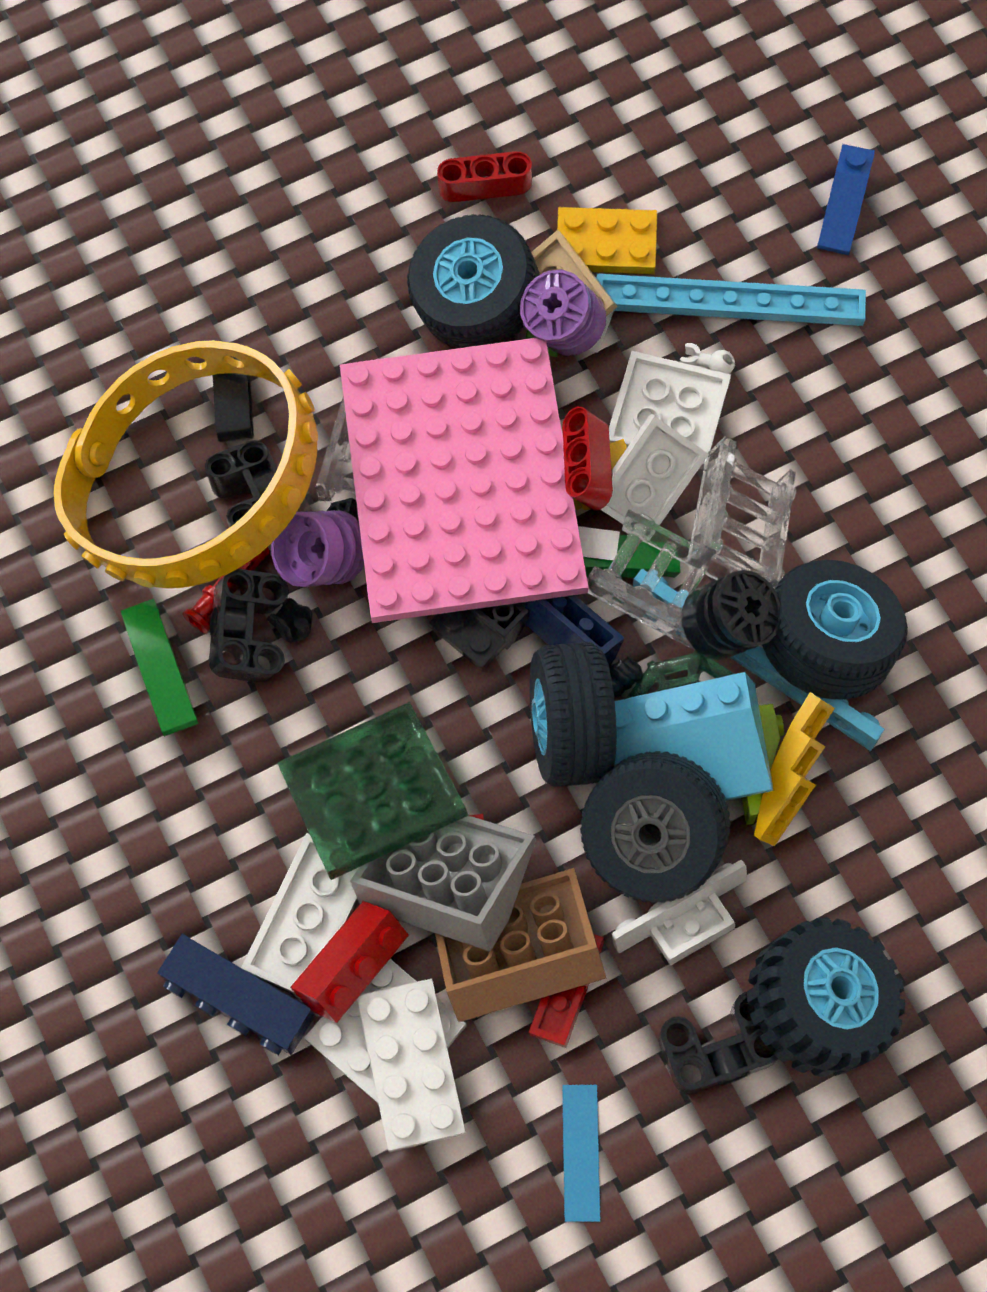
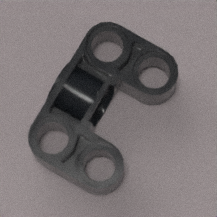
[205,440,277,528]
[209,569,289,682]
[659,992,778,1094]

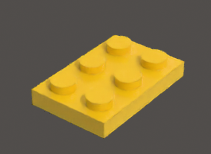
[557,207,657,274]

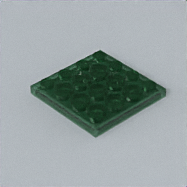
[277,702,468,880]

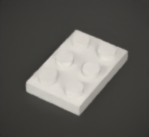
[601,414,709,537]

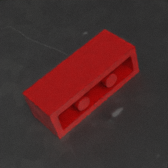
[290,901,409,1023]

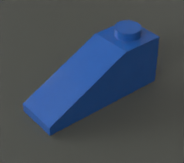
[817,144,875,255]

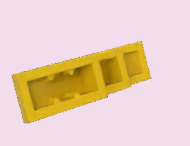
[754,692,835,846]

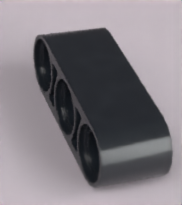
[213,356,254,442]

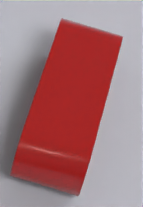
[437,151,532,202]
[562,407,613,510]

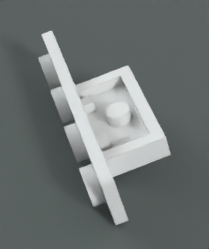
[612,860,747,966]

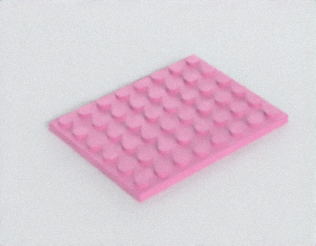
[340,338,588,623]

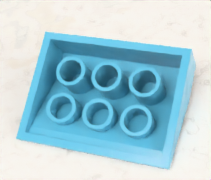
[614,672,774,801]

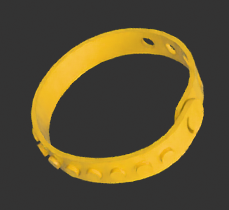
[54,341,318,588]

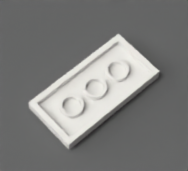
[241,833,365,995]
[357,978,466,1152]

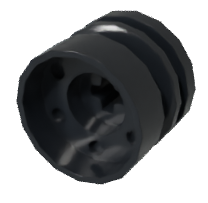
[682,570,781,660]

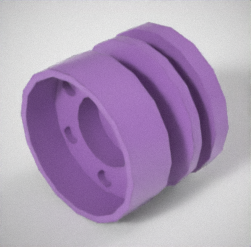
[520,269,606,356]
[271,510,364,587]

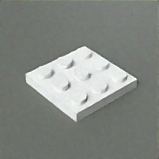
[609,351,731,470]
[304,959,467,1103]

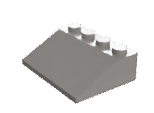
[350,797,536,951]

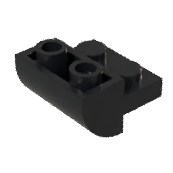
[428,603,529,672]

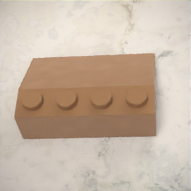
[435,868,606,1023]

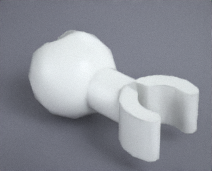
[680,343,735,374]

